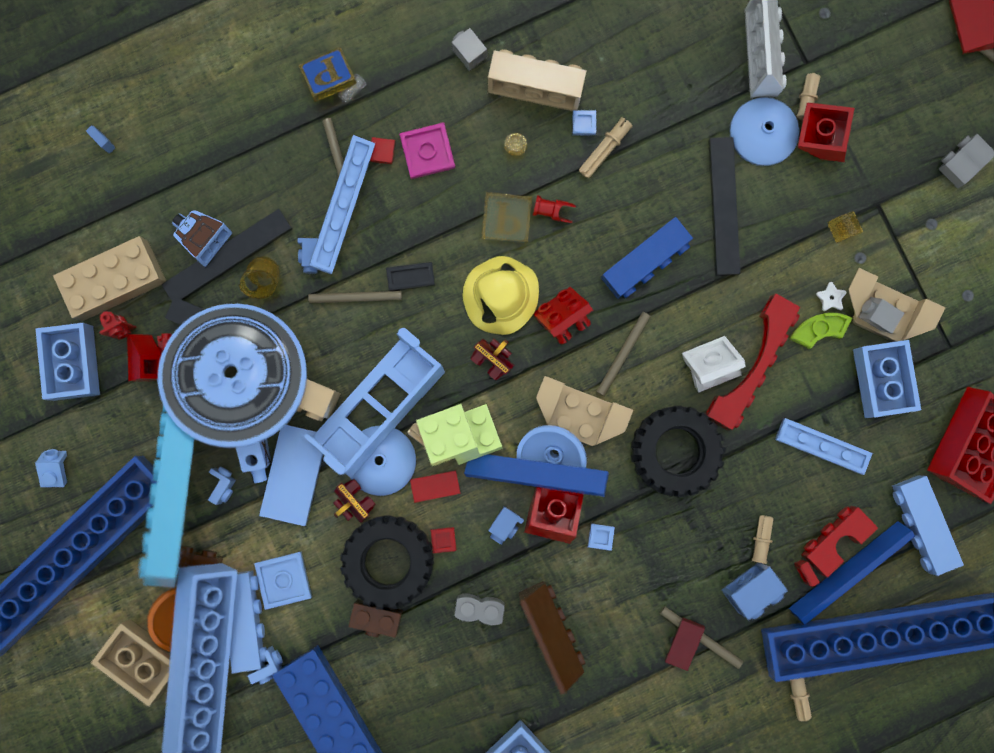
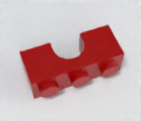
[801,506,878,578]

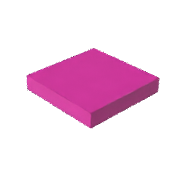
[399,122,455,179]

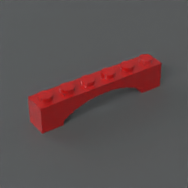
[705,293,800,430]

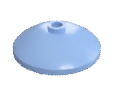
[730,97,799,166]
[350,425,416,496]
[516,425,587,468]

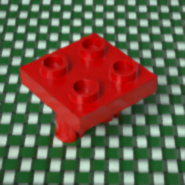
[533,287,593,344]

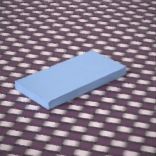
[259,425,323,526]

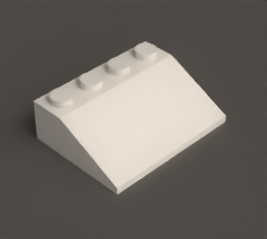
[745,0,786,98]

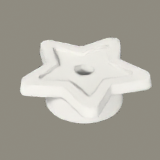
[816,282,846,311]

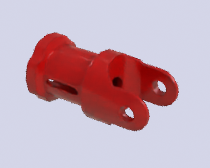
[533,195,576,223]

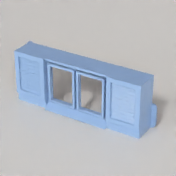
[304,328,445,478]

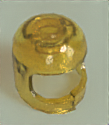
[239,256,280,299]

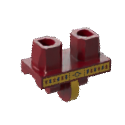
[470,339,515,380]
[333,479,376,523]

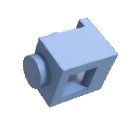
[298,238,318,274]
[488,506,524,545]

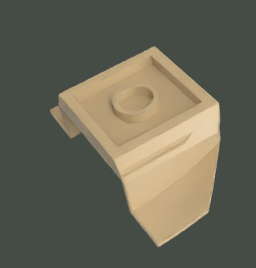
[848,268,946,342]
[536,376,633,446]

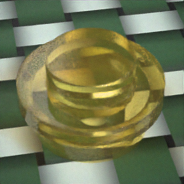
[504,133,527,156]

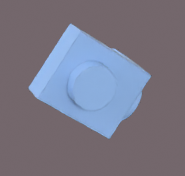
[35,449,67,487]
[208,466,236,505]
[248,646,283,685]

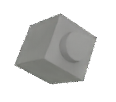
[452,28,487,71]
[859,297,904,334]

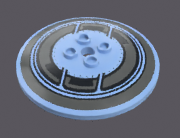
[158,304,307,448]

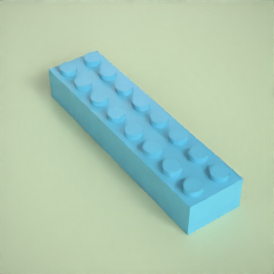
[139,405,194,587]

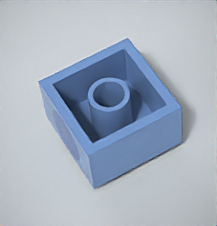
[721,562,787,620]

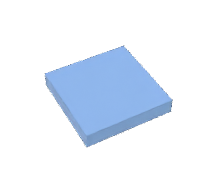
[254,551,312,610]

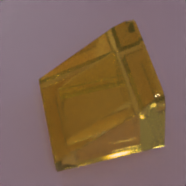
[828,211,863,242]

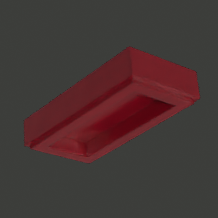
[665,617,705,671]

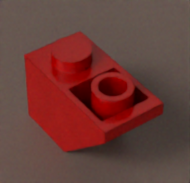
[127,334,162,382]

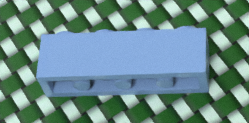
[892,475,964,576]
[230,570,267,673]

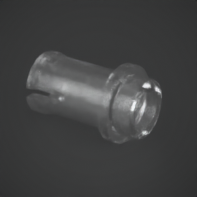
[338,74,367,104]

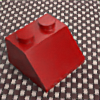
[798,102,855,162]
[524,487,584,544]

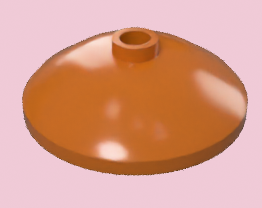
[147,587,177,652]

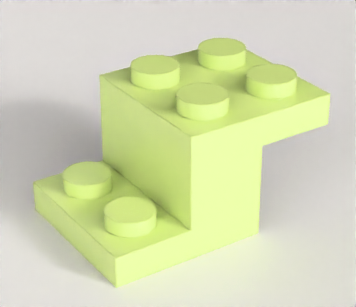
[416,404,503,466]

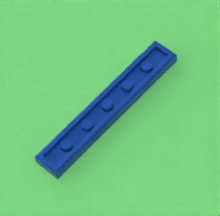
[464,454,609,497]
[789,521,915,625]

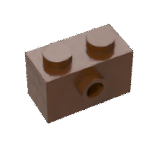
[348,599,403,638]

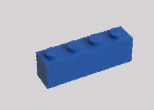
[601,217,693,299]

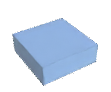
[572,110,596,135]
[588,523,615,551]

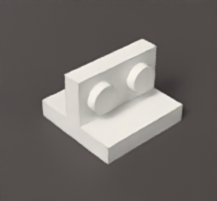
[682,336,746,392]

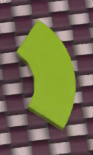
[789,313,852,349]

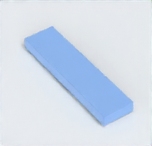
[775,418,873,475]

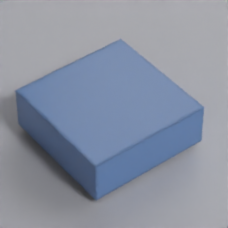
[86,125,115,154]

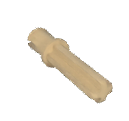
[579,117,633,178]

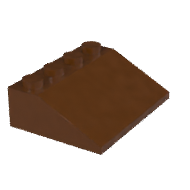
[518,581,586,695]

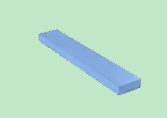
[309,135,375,274]

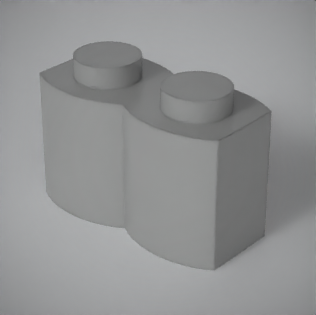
[939,134,994,188]
[455,594,505,625]

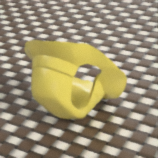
[463,256,539,335]

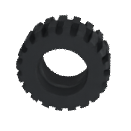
[631,406,725,497]
[340,515,434,610]

